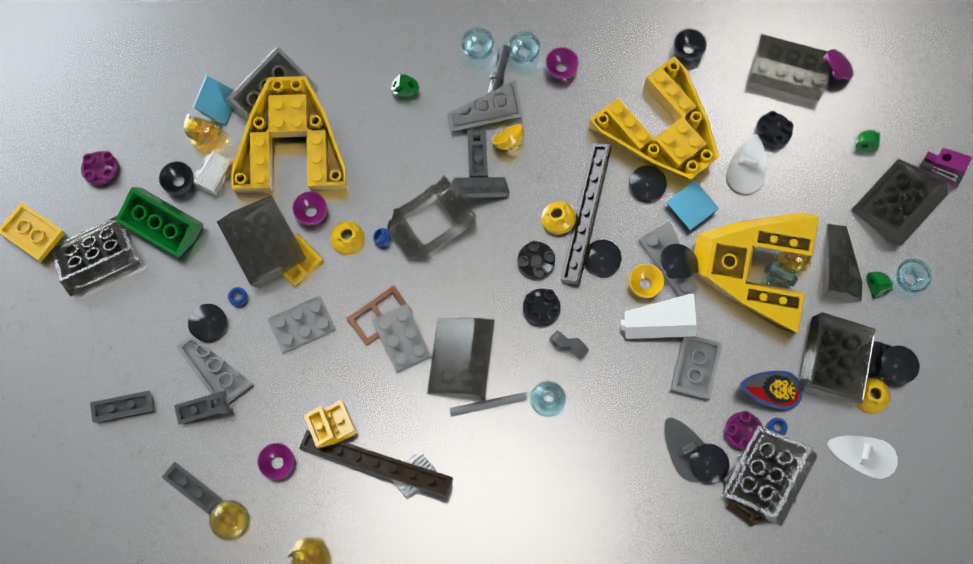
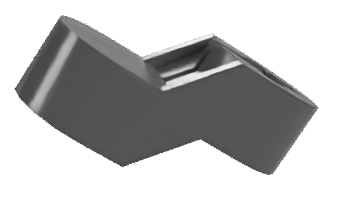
[549,330,589,359]

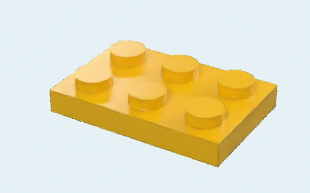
[0,202,65,262]

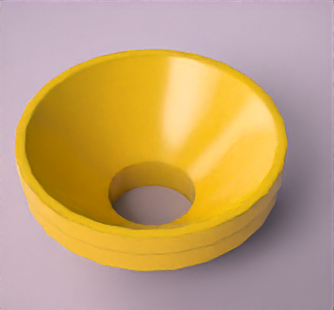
[492,124,525,152]
[542,201,576,235]
[330,221,365,255]
[629,264,664,298]
[854,378,891,414]

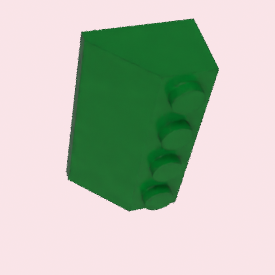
[115,187,204,257]

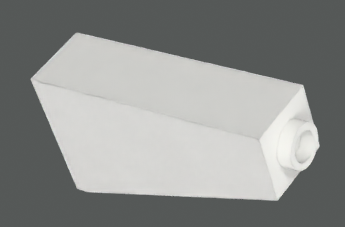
[621,294,697,339]

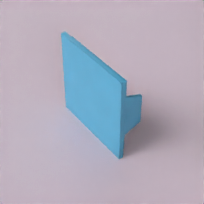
[193,75,234,125]
[666,181,719,230]

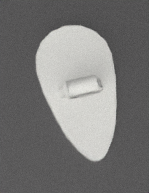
[726,134,765,195]
[827,435,898,479]

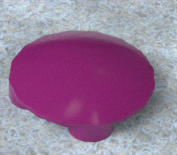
[823,49,854,80]
[80,151,118,185]
[725,411,765,451]

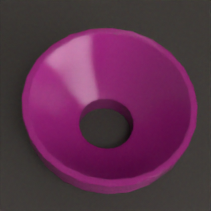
[545,47,579,80]
[292,191,327,225]
[257,443,294,480]

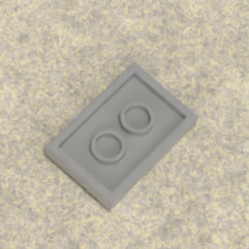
[267,295,336,354]
[372,304,432,373]
[671,336,722,400]

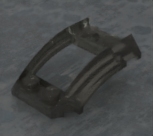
[387,175,477,257]

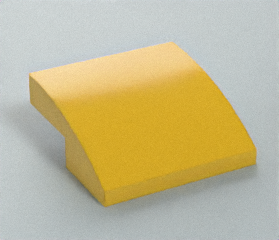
[269,233,324,286]
[304,400,357,448]

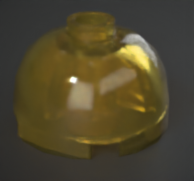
[184,114,223,147]
[774,251,812,274]
[209,500,251,541]
[288,537,330,564]

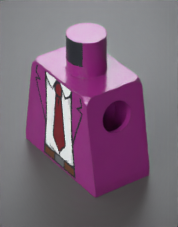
[923,148,972,188]

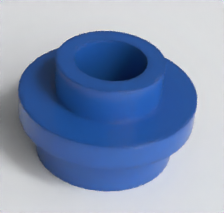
[373,228,390,246]
[228,287,248,306]
[767,417,788,438]

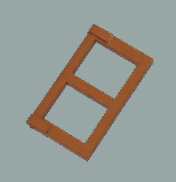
[346,285,413,346]

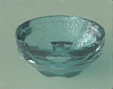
[461,27,494,60]
[508,32,541,64]
[896,258,932,293]
[764,262,798,288]
[530,381,566,417]

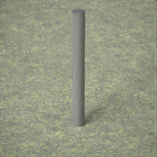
[449,392,527,416]

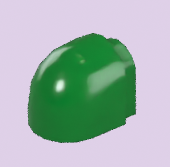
[391,74,419,97]
[855,130,880,152]
[866,271,893,298]

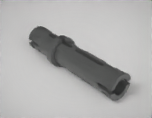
[487,45,510,93]

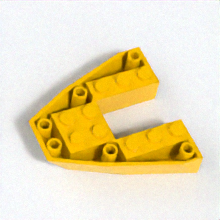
[588,56,720,179]
[231,76,348,193]
[694,212,820,333]

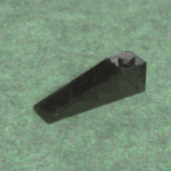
[822,224,863,301]

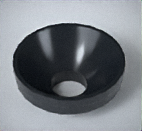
[674,29,707,61]
[159,161,194,195]

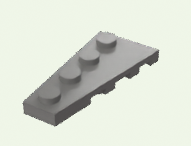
[447,80,523,132]
[639,220,698,297]
[176,335,254,405]

